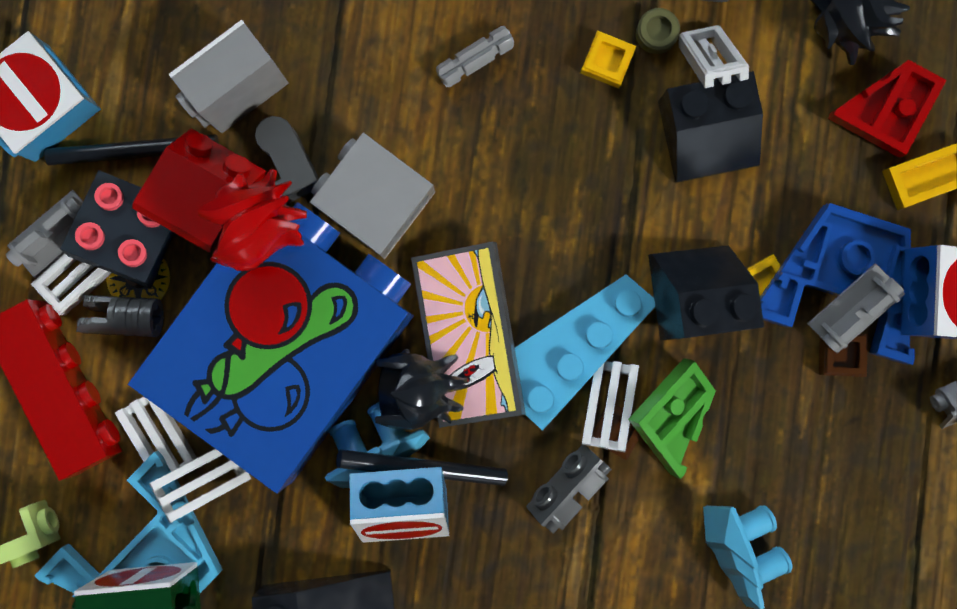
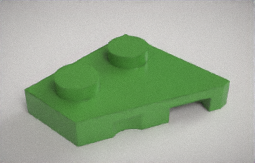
[628,358,716,479]

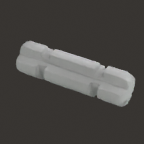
[436,26,514,87]

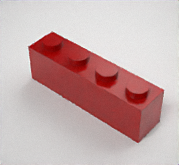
[0,299,123,481]

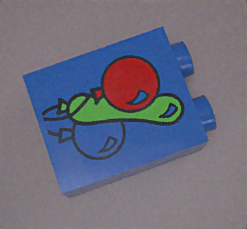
[128,202,414,494]

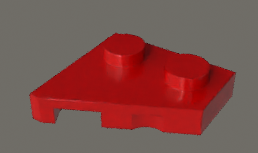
[827,60,947,158]

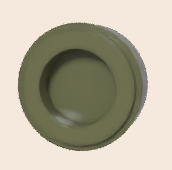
[636,8,680,54]

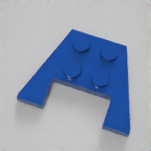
[760,203,915,365]

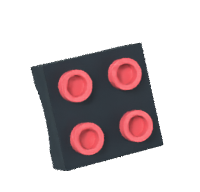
[60,170,175,289]

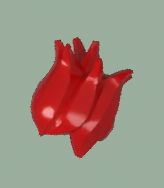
[197,169,307,271]

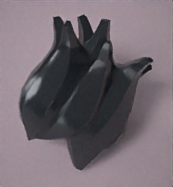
[810,0,910,65]
[375,348,467,430]

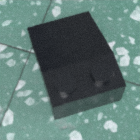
[251,569,395,609]

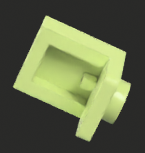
[0,500,61,569]

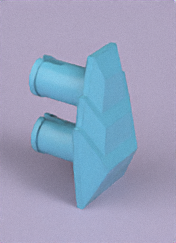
[325,402,430,488]
[703,505,793,609]

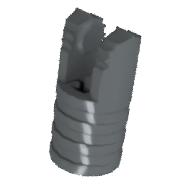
[76,295,164,337]

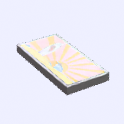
[411,241,526,428]

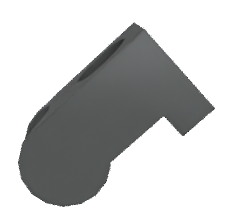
[255,116,319,205]

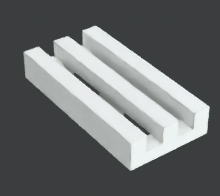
[679,25,749,88]
[31,253,111,316]
[582,361,639,452]
[115,396,197,472]
[149,449,251,523]

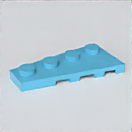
[515,274,655,431]

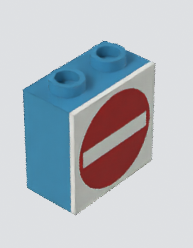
[0,31,101,162]
[349,467,449,543]

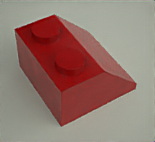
[132,128,266,253]

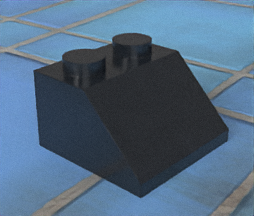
[658,71,763,183]
[648,245,764,341]

